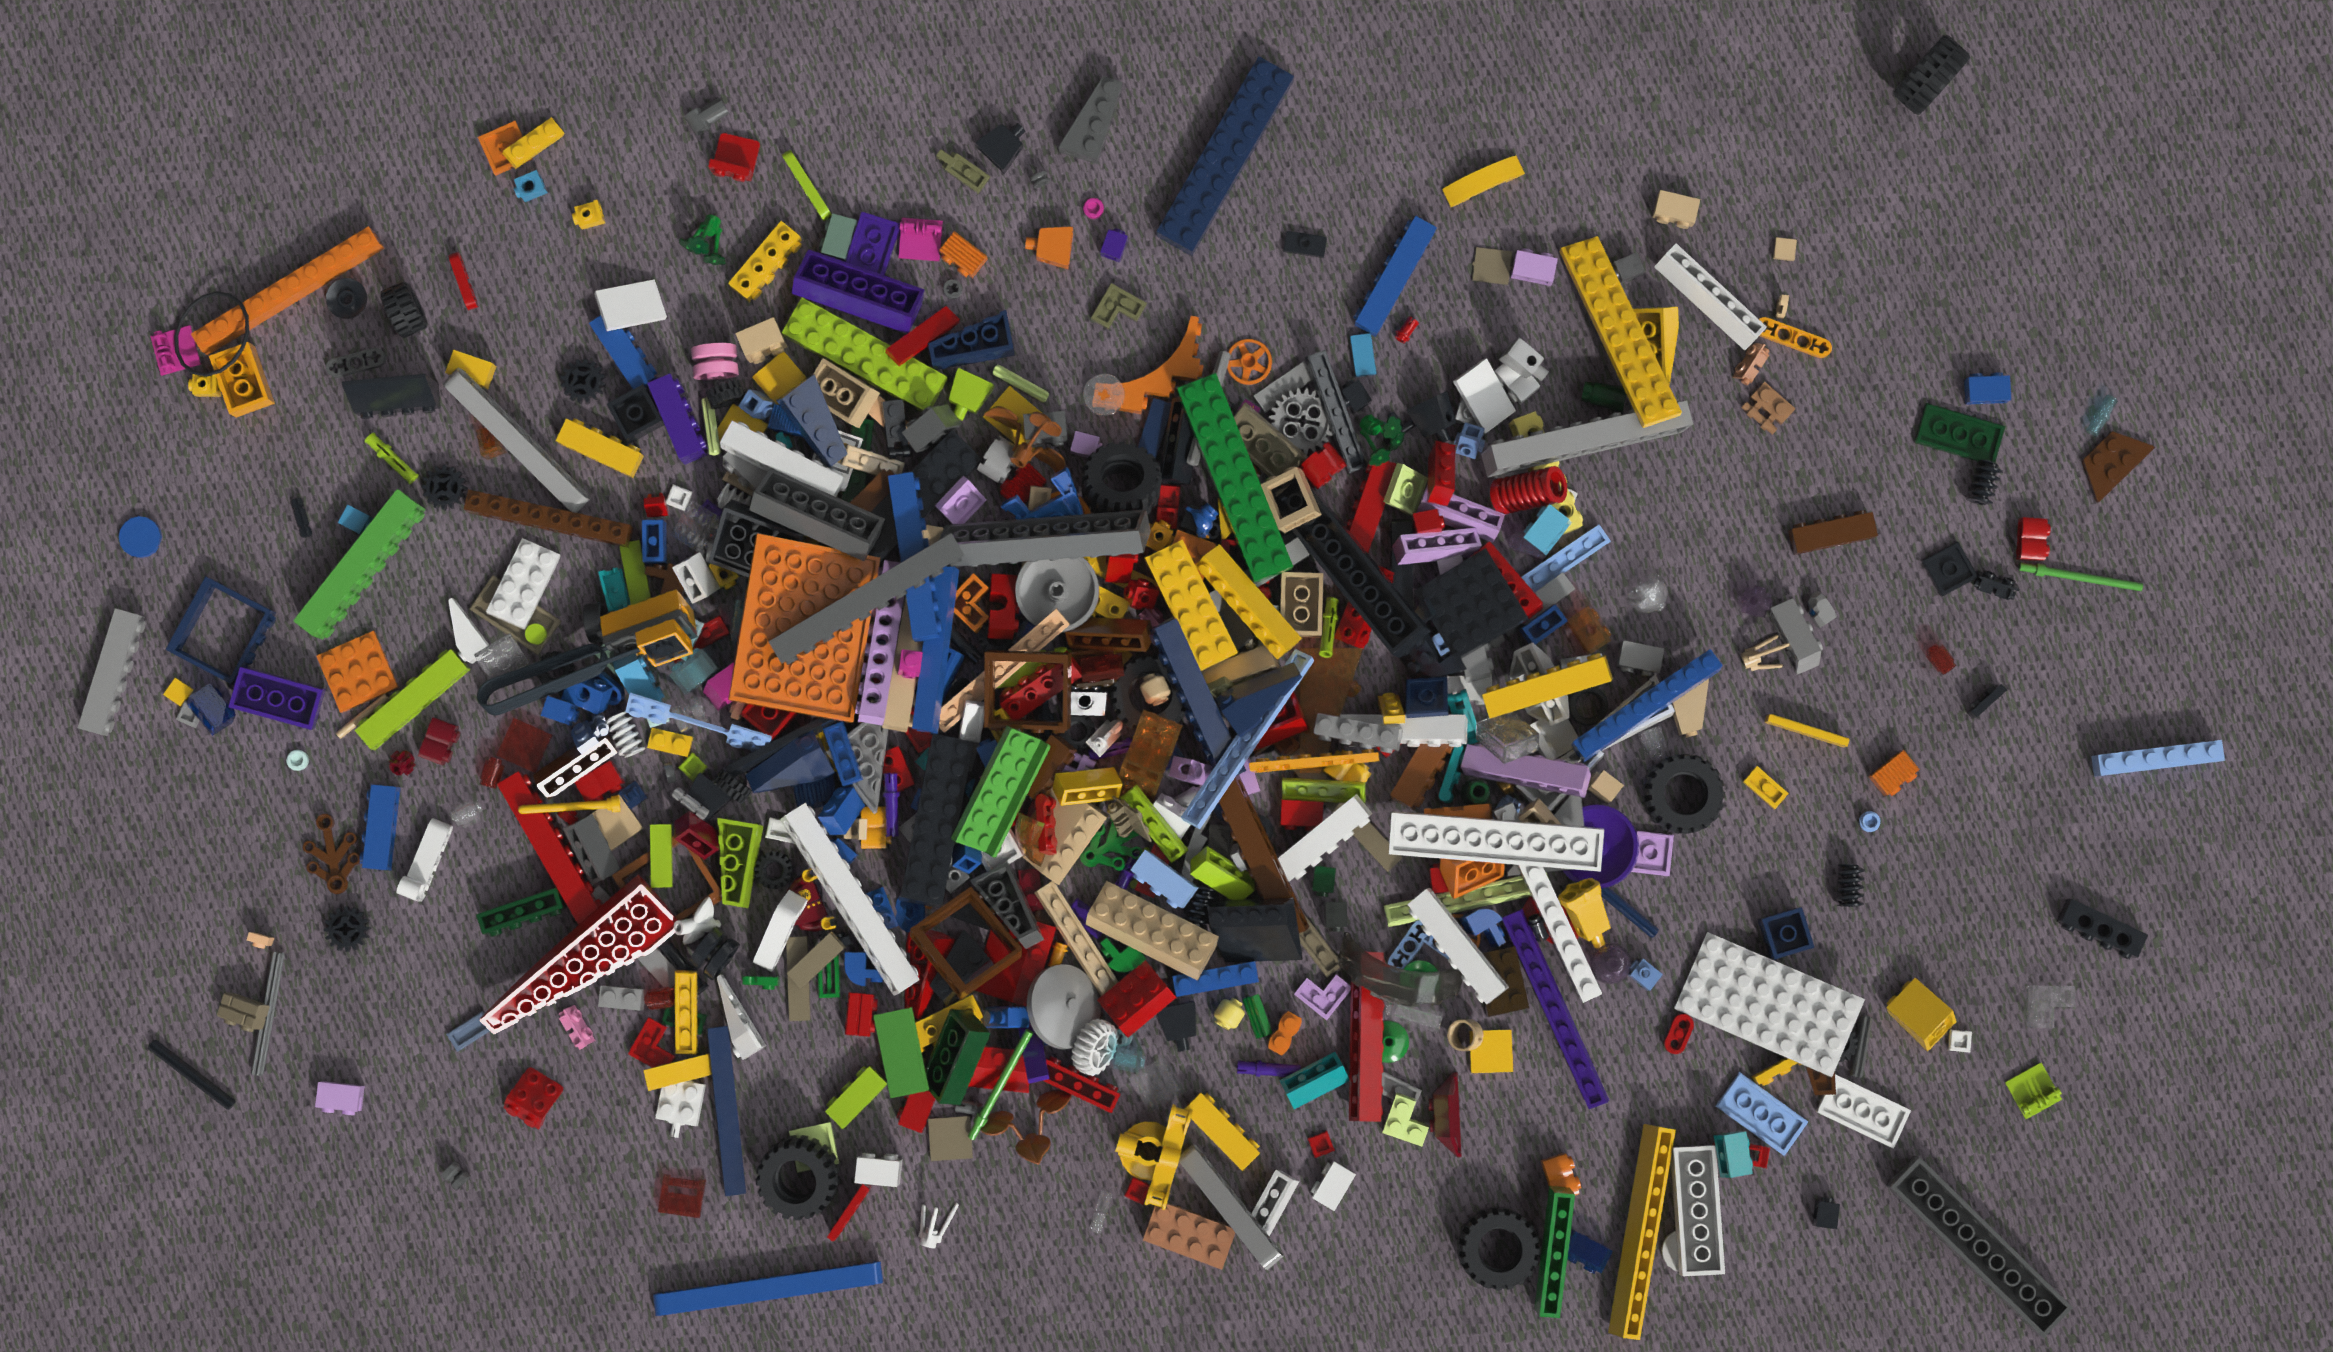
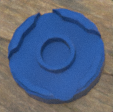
[119,516,162,558]

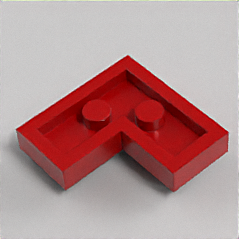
[628,1017,675,1068]

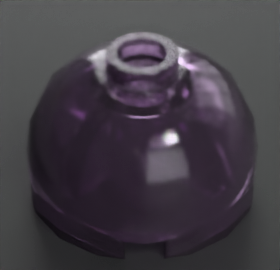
[1589,943,1632,984]

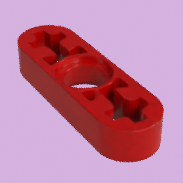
[448,252,479,311]

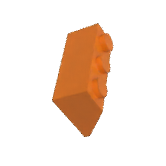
[1440,858,1505,899]

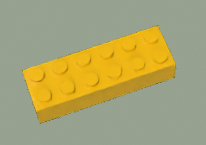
[1145,540,1238,671]
[1482,653,1613,718]

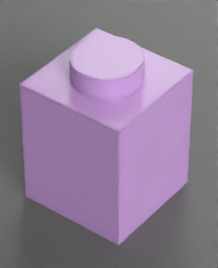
[1070,431,1103,458]

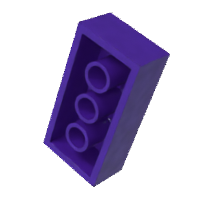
[647,374,708,465]
[229,666,326,730]

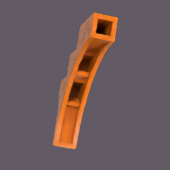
[1092,316,1204,414]

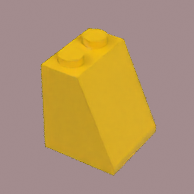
[1886,978,1956,1052]

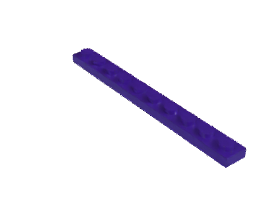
[1502,909,1610,1109]

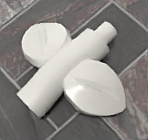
[674,896,721,945]

